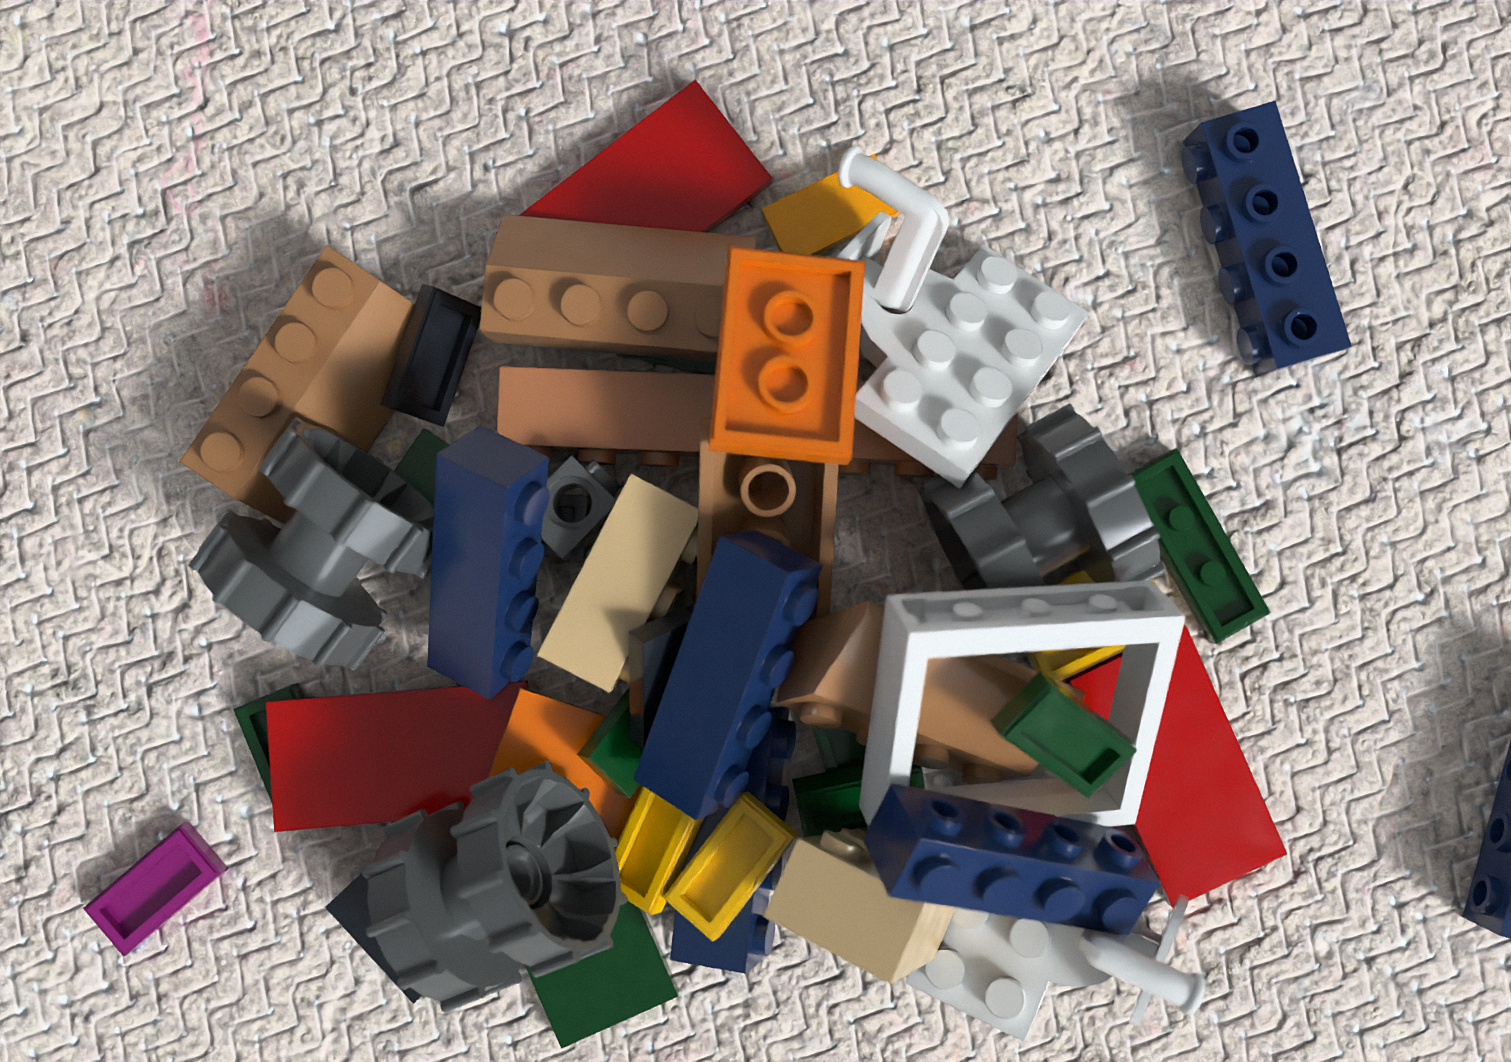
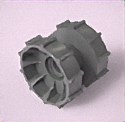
[917,403,1166,653]
[188,417,434,671]
[361,761,627,1013]

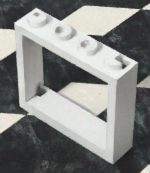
[859,580,1185,827]

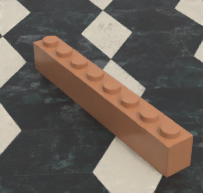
[497,366,1017,480]

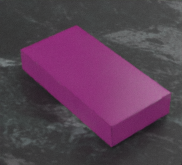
[83,821,229,957]

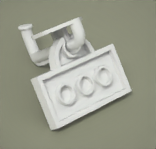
[836,146,1089,488]
[905,764,1205,1042]

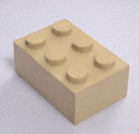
[537,474,698,693]
[763,826,956,984]

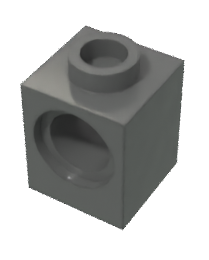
[541,456,621,562]

